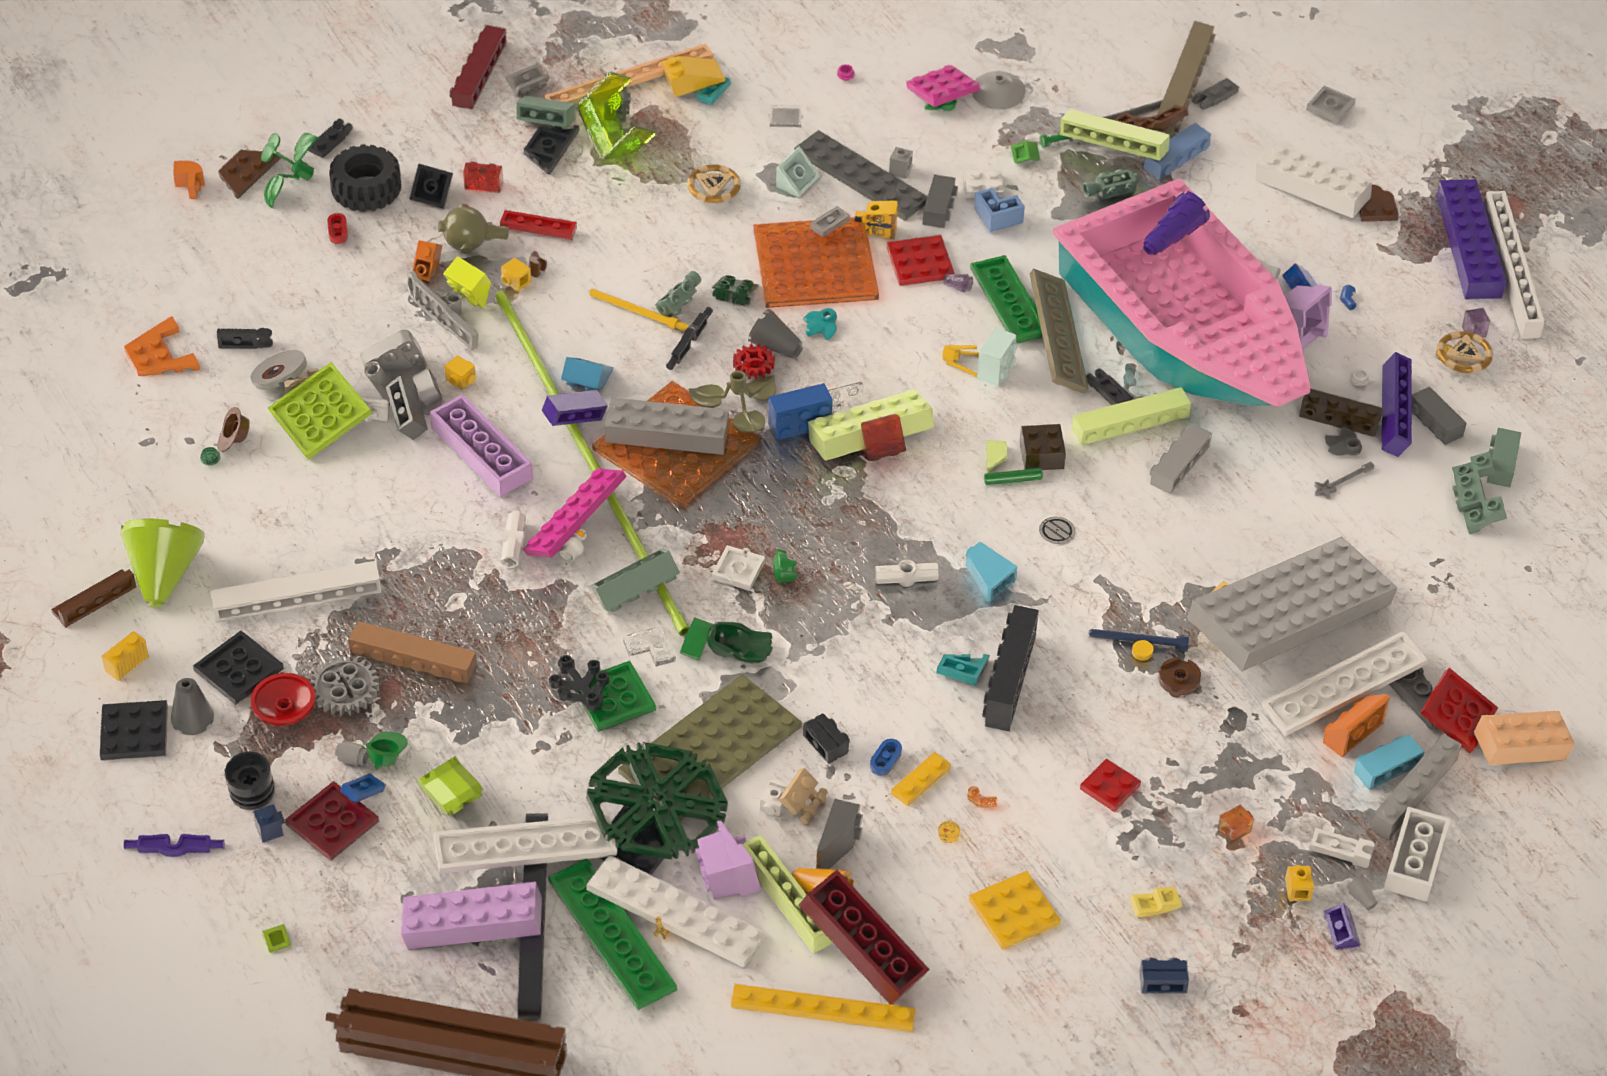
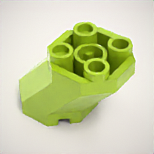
[416,756,483,816]

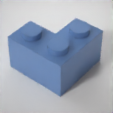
[974,188,1025,232]

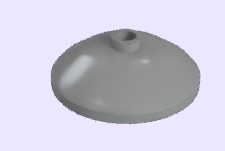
[972,71,1025,109]

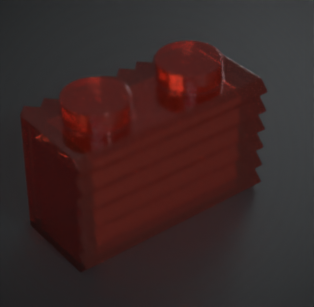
[463,162,503,193]

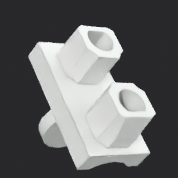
[361,396,389,422]

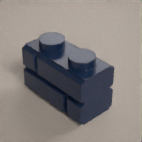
[1139,958,1189,993]

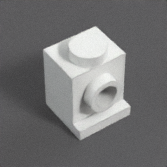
[760,778,789,817]

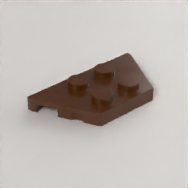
[218,150,281,199]

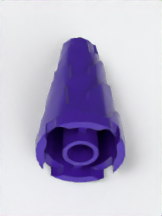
[1143,191,1210,255]

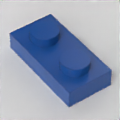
[340,773,386,803]

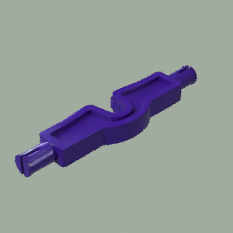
[123,834,225,857]

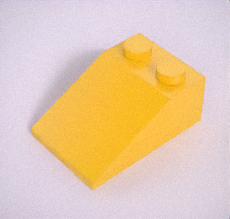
[662,56,726,97]

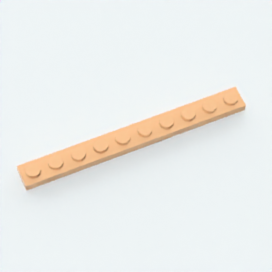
[544,44,714,104]

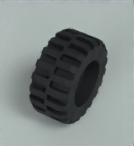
[329,144,402,212]

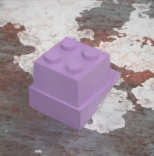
[1285,284,1332,350]
[695,821,761,899]

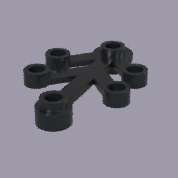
[549,655,610,711]

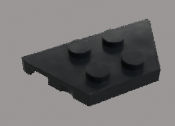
[524,125,579,175]

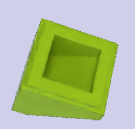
[262,924,291,953]

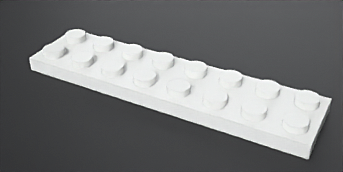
[1262,631,1428,736]
[433,815,617,874]
[586,855,765,968]

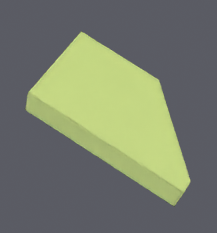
[986,440,1007,472]

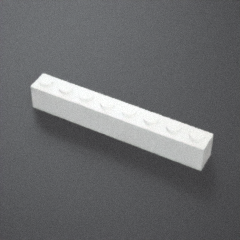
[210,561,381,622]

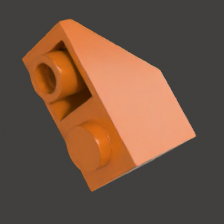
[412,240,443,281]

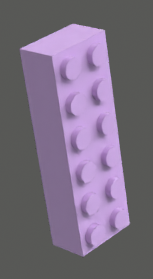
[430,394,533,498]
[401,882,542,950]

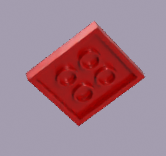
[886,235,955,286]
[1420,668,1499,753]

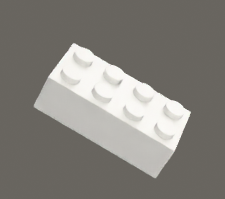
[1384,807,1451,902]

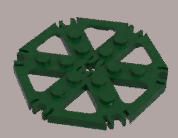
[586,742,728,860]

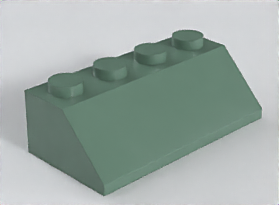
[590,548,680,612]

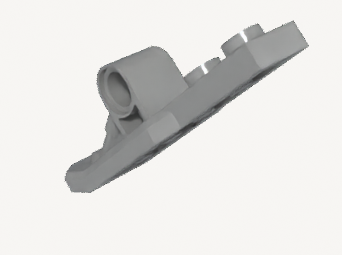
[407,271,479,351]

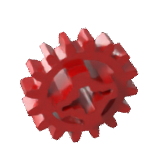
[733,343,775,380]

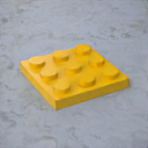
[969,871,1061,950]

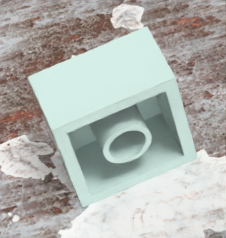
[977,327,1018,387]

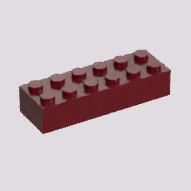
[798,869,930,1005]

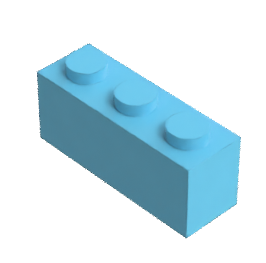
[1354,734,1424,790]

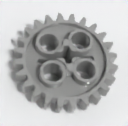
[310,656,380,716]

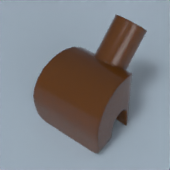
[529,251,547,278]

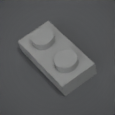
[810,206,850,237]

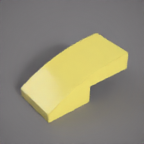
[1130,887,1182,918]

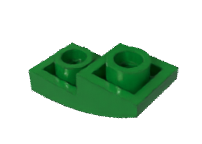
[680,617,713,661]

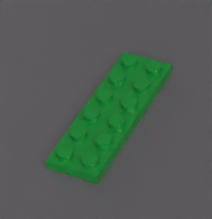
[970,255,1043,344]

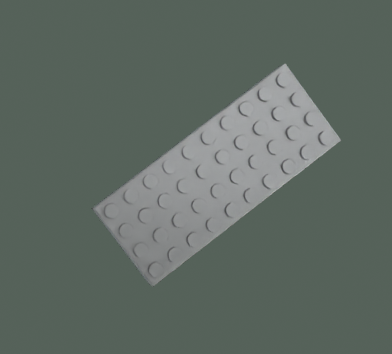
[1187,537,1398,671]

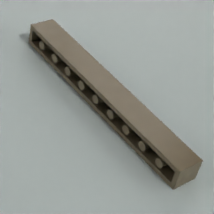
[1154,20,1216,139]

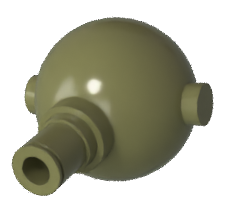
[438,204,509,254]

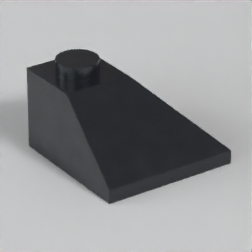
[409,163,453,209]

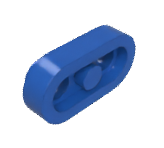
[870,739,902,776]

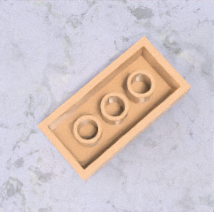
[1474,711,1575,765]

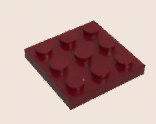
[285,781,379,861]

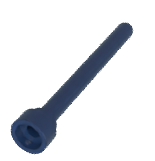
[1088,629,1189,652]

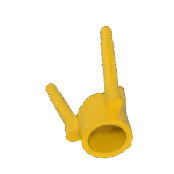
[942,344,979,377]

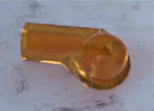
[967,786,997,808]

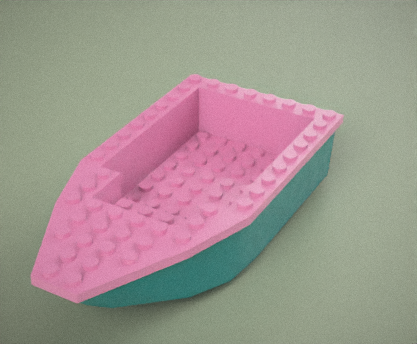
[1053,178,1311,407]

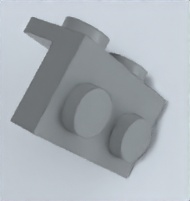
[506,63,550,97]

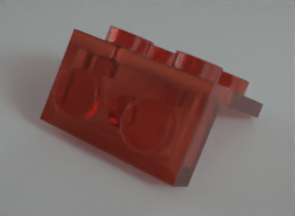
[861,414,906,461]

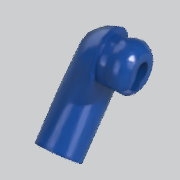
[1340,284,1357,310]

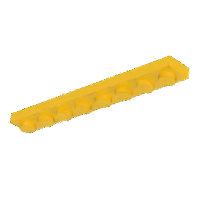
[731,984,916,1032]

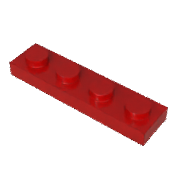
[500,210,577,240]

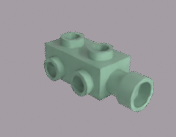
[1083,168,1139,199]
[655,271,702,316]

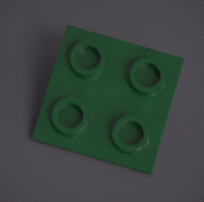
[712,275,759,306]

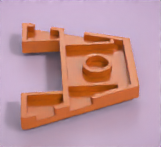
[124,316,200,376]

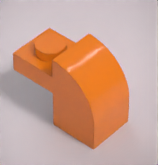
[173,160,205,199]

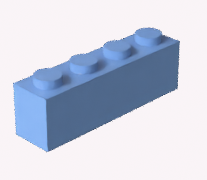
[1143,123,1211,180]

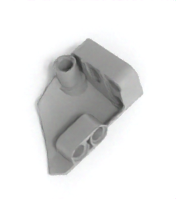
[360,330,445,415]

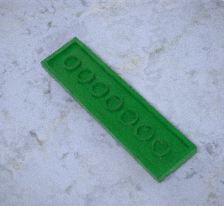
[548,859,677,1010]

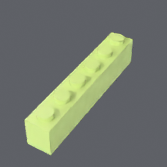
[1060,109,1170,161]
[1072,387,1191,445]
[742,835,832,954]

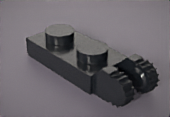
[308,118,353,158]
[217,328,273,349]
[1086,368,1133,405]

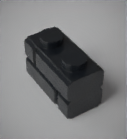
[803,713,850,764]

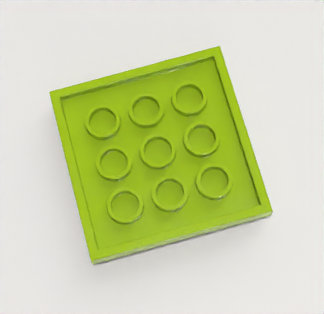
[267,362,373,460]

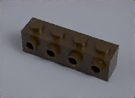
[1299,389,1383,437]

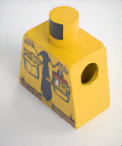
[855,201,898,240]

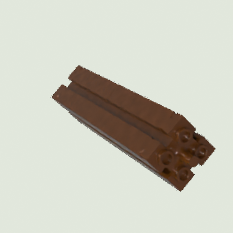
[325,988,567,1076]

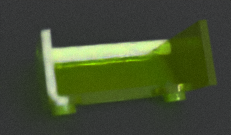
[578,71,655,159]

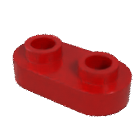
[327,213,348,244]

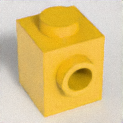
[501,258,531,292]
[444,355,476,390]
[1285,865,1314,901]

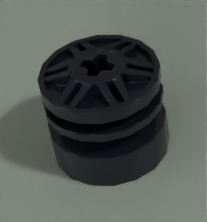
[224,751,275,810]

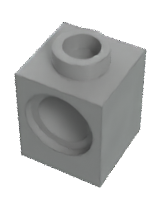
[889,147,913,179]

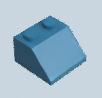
[561,357,613,391]

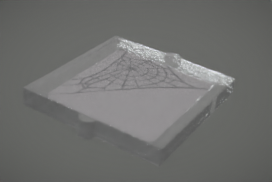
[768,104,803,127]

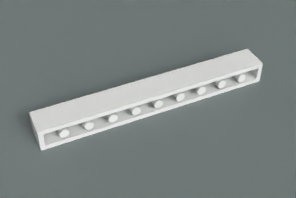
[1484,191,1544,339]

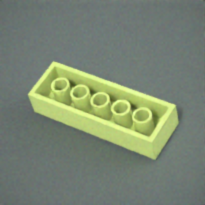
[808,389,934,461]

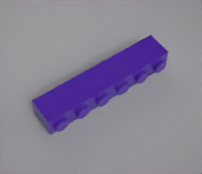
[1381,352,1412,457]

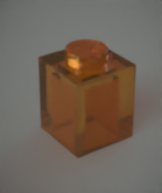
[1217,804,1254,843]

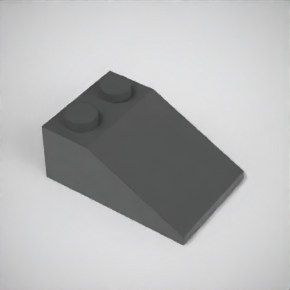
[816,799,863,869]

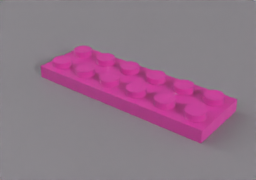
[523,469,627,558]

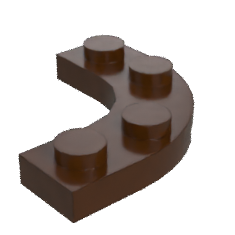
[1114,105,1189,131]

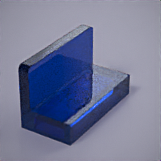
[1282,263,1317,290]

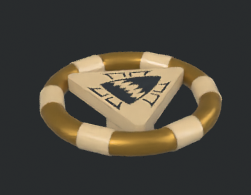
[687,164,741,203]
[1436,331,1493,373]

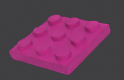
[906,65,980,107]

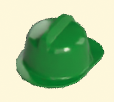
[366,732,408,770]

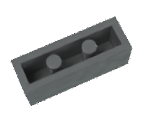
[922,174,958,228]
[386,376,428,440]
[1412,386,1467,445]

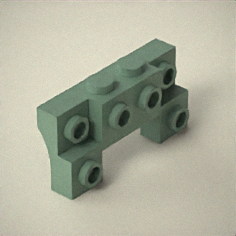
[1452,451,1507,534]

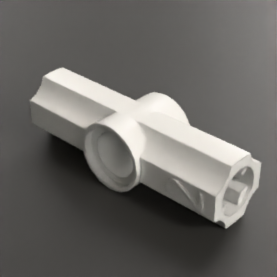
[501,511,526,568]
[875,560,939,587]

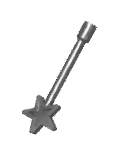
[1314,461,1374,499]

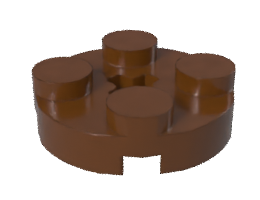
[1158,657,1201,698]

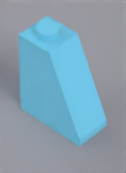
[966,542,1018,603]

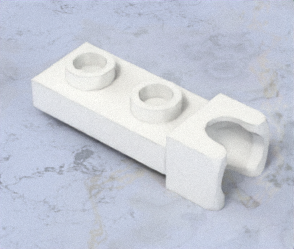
[1309,828,1375,869]

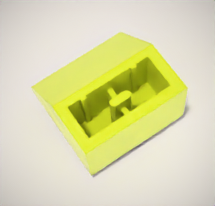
[443,256,491,308]

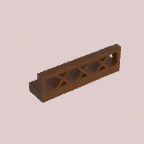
[51,569,136,628]

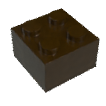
[1020,424,1066,470]

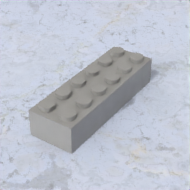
[605,397,729,455]

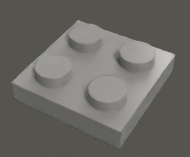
[1306,85,1356,124]

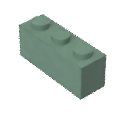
[516,96,575,128]
[1486,427,1522,488]

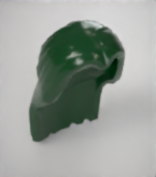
[707,622,773,663]

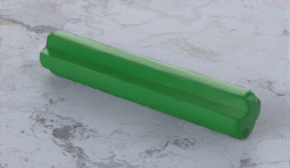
[984,468,1043,485]

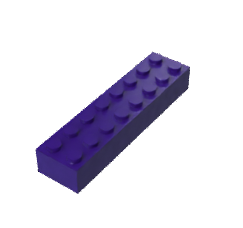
[1436,179,1506,300]

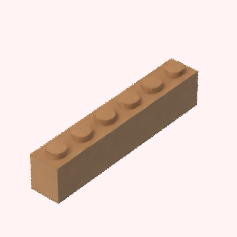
[348,621,477,684]

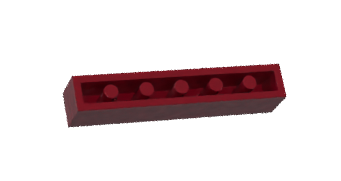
[449,25,507,110]

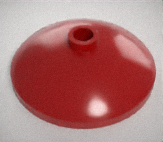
[251,673,316,726]

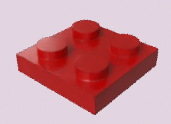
[1080,758,1141,812]

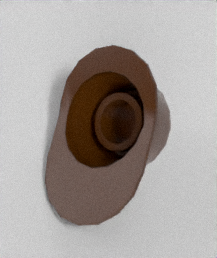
[217,407,250,452]

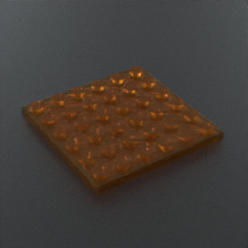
[753,217,879,308]
[592,381,760,509]

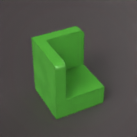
[1011,141,1040,164]

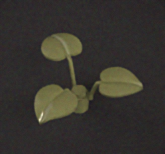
[689,371,776,433]

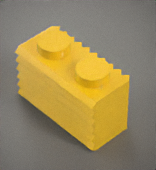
[101,631,149,680]

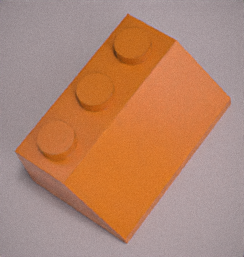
[1323,695,1390,757]

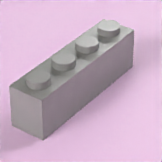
[1150,423,1212,494]

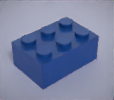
[768,383,833,440]

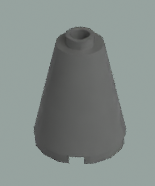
[748,309,803,358]
[171,678,214,735]

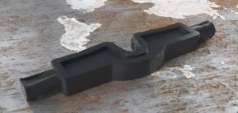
[666,307,713,370]

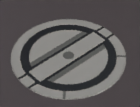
[1039,516,1075,544]

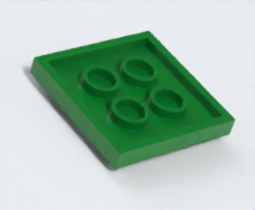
[572,660,656,732]

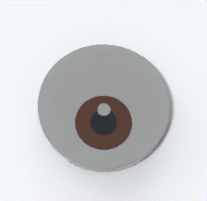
[250,350,307,390]

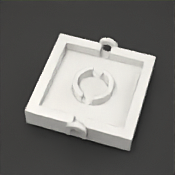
[963,169,1004,198]
[712,545,765,591]

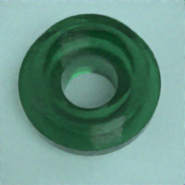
[200,447,221,466]

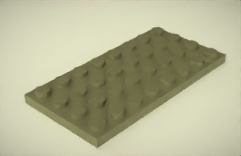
[618,674,802,821]

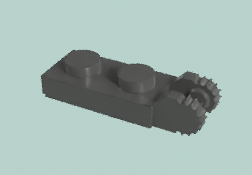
[1192,78,1239,110]

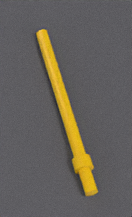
[589,288,689,331]

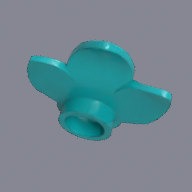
[803,308,837,340]

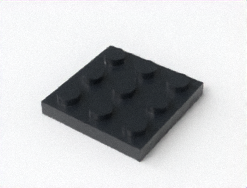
[193,630,284,705]
[99,700,168,760]
[599,806,664,875]

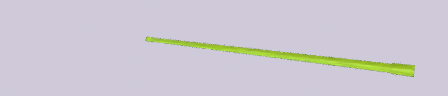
[495,290,690,636]

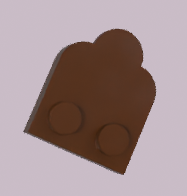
[1359,184,1399,222]

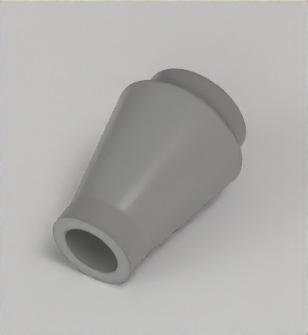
[1347,876,1378,911]

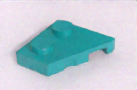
[696,77,731,104]
[936,654,990,685]

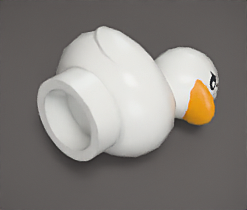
[560,527,587,561]

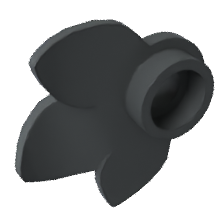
[1325,427,1362,456]

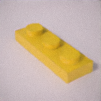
[891,752,951,806]

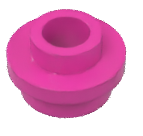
[837,64,855,81]

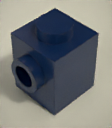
[253,804,285,843]

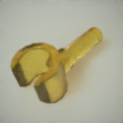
[653,917,670,939]

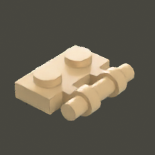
[779,768,828,824]

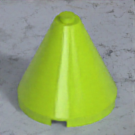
[120,518,205,608]

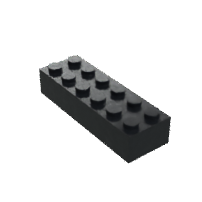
[982,605,1039,732]

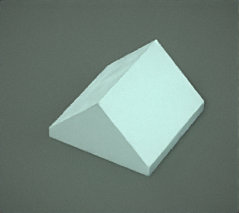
[776,147,820,197]

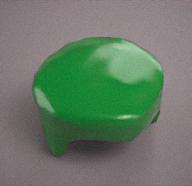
[773,549,797,583]

